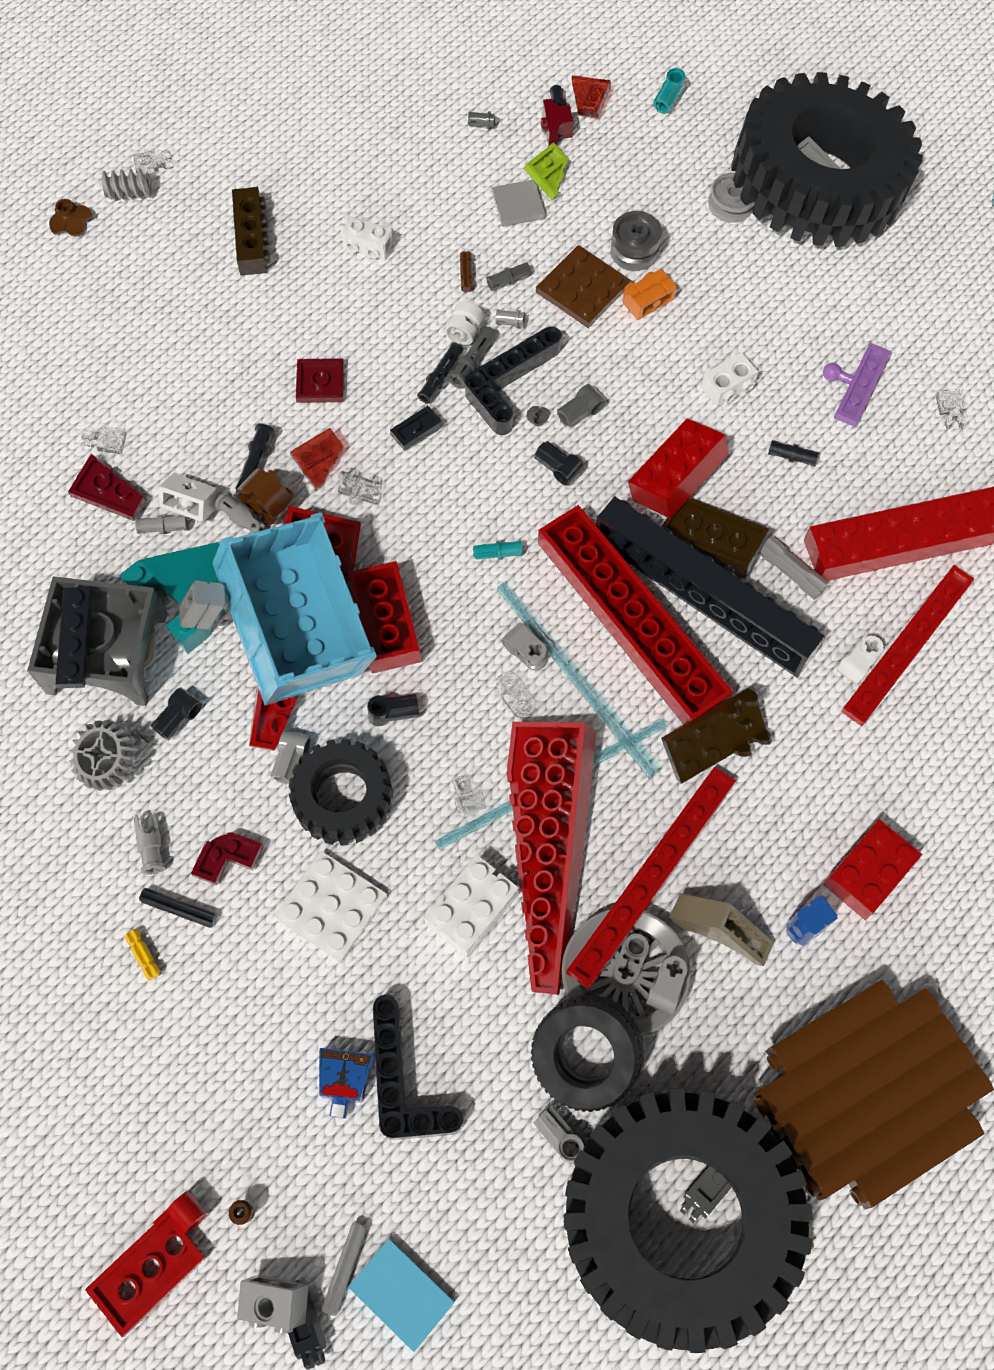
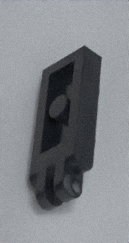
[288,1277,326,1370]

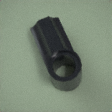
[534,441,584,486]
[150,687,203,741]
[367,694,419,726]

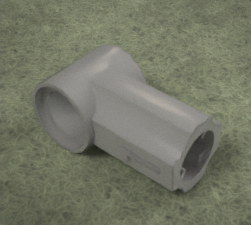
[270,730,311,784]
[533,1106,584,1164]

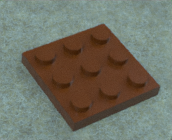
[536,245,631,329]

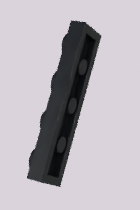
[55,587,92,689]

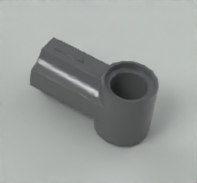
[557,384,606,428]

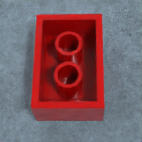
[823,819,923,921]

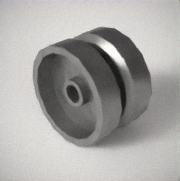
[610,211,662,271]

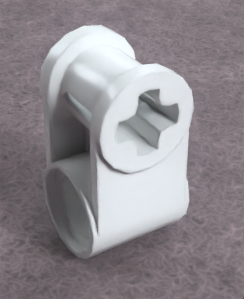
[836,636,884,685]

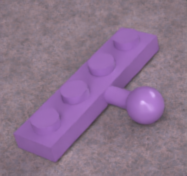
[823,343,891,427]

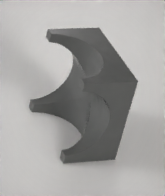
[27,576,167,706]

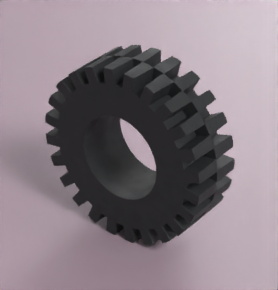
[731,72,923,247]
[564,1089,813,1353]

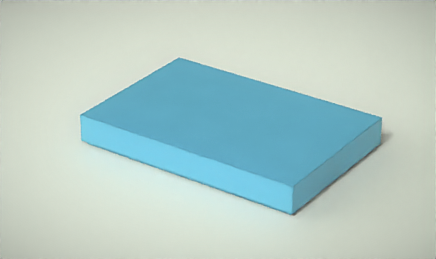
[348,1239,455,1352]

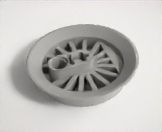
[562,910,690,1036]

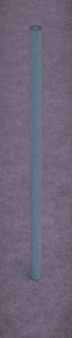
[497,583,657,779]
[435,719,666,850]

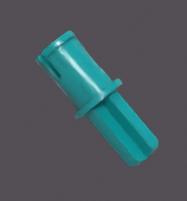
[473,540,522,560]

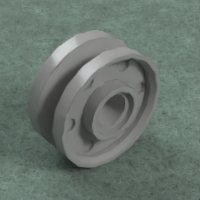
[708,173,755,223]

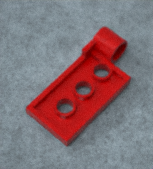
[85,1190,208,1338]

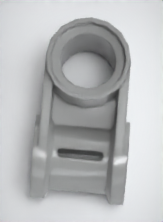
[501,622,547,671]
[646,956,688,1015]

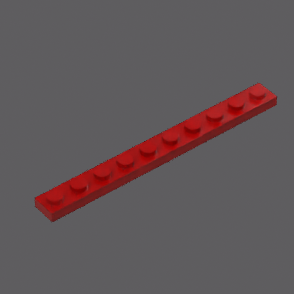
[566,767,736,990]

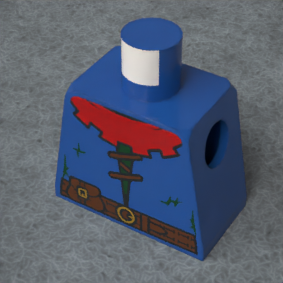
[319,1048,375,1119]

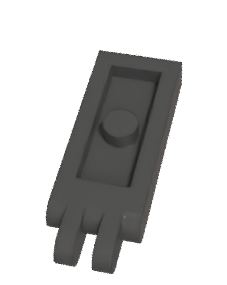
[679,1166,732,1223]

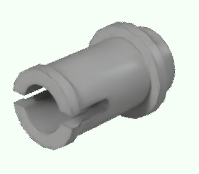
[495,309,525,328]

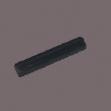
[139,888,217,928]

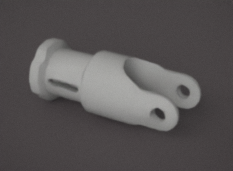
[214,491,267,532]
[134,813,165,875]

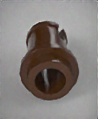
[228,1200,254,1225]

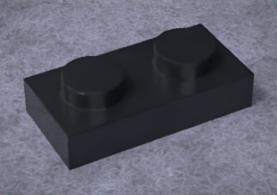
[390,405,442,451]

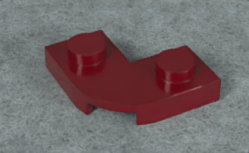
[191,832,264,886]

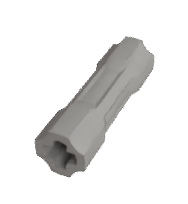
[759,536,829,600]

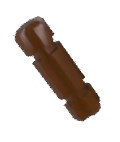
[460,251,473,292]

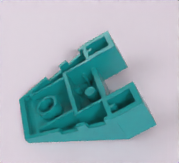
[119,542,225,654]

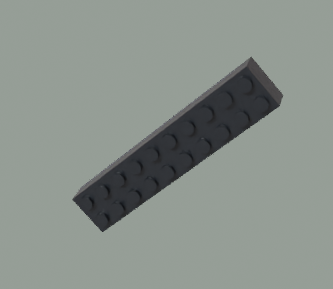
[596,496,825,678]

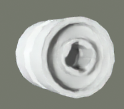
[445,301,484,346]

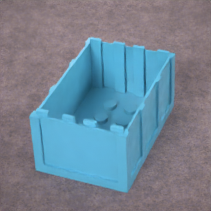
[212,512,377,706]

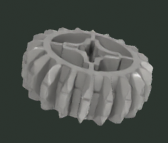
[69,720,140,791]

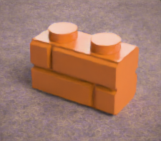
[622,269,677,320]

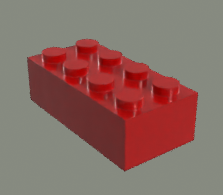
[628,418,729,519]
[347,561,421,674]

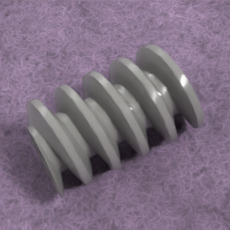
[102,168,151,200]

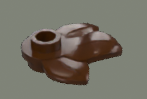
[49,199,93,237]

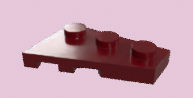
[68,453,146,521]

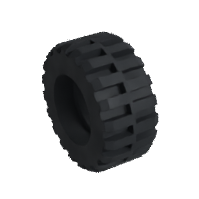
[288,739,393,846]

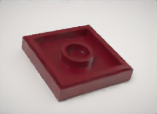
[296,358,344,403]

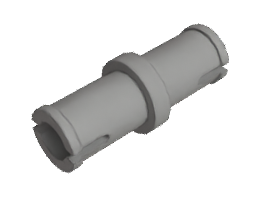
[135,515,187,534]

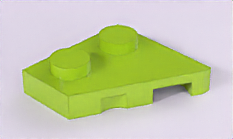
[523,142,568,200]

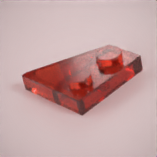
[571,75,611,118]
[290,428,344,491]

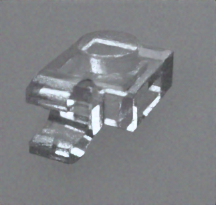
[81,426,127,454]

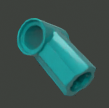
[653,68,686,114]

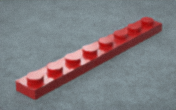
[841,565,974,727]

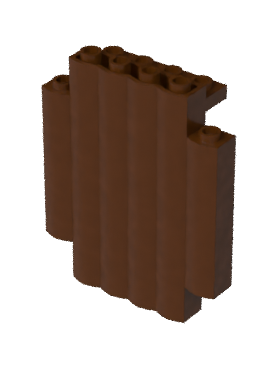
[753,980,994,1210]

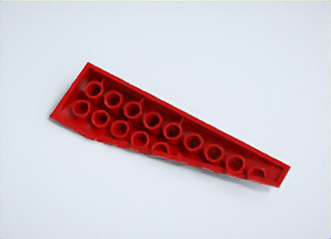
[506,721,596,995]

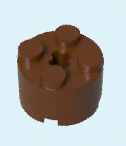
[236,468,296,524]

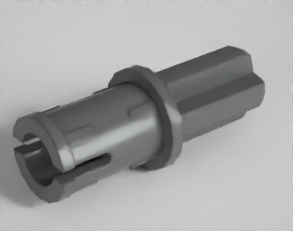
[486,262,531,291]

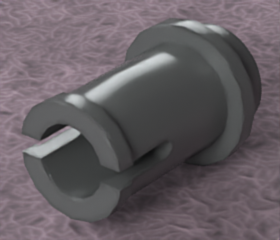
[468,111,495,129]

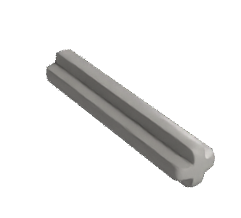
[322,1222,367,1316]

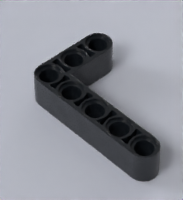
[465,326,562,435]
[373,994,464,1140]

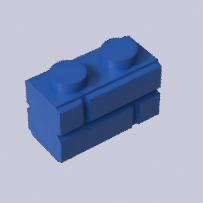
[786,896,838,946]

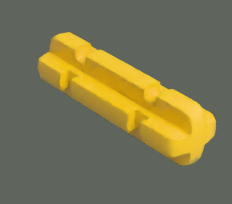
[124,929,161,981]

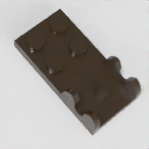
[661,498,770,579]
[661,688,772,784]

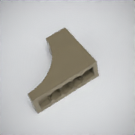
[669,893,774,967]

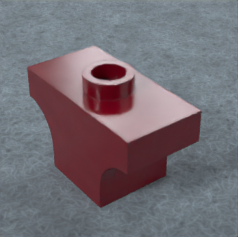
[541,99,573,146]

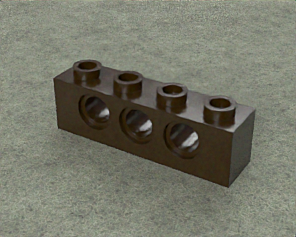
[232,187,270,276]

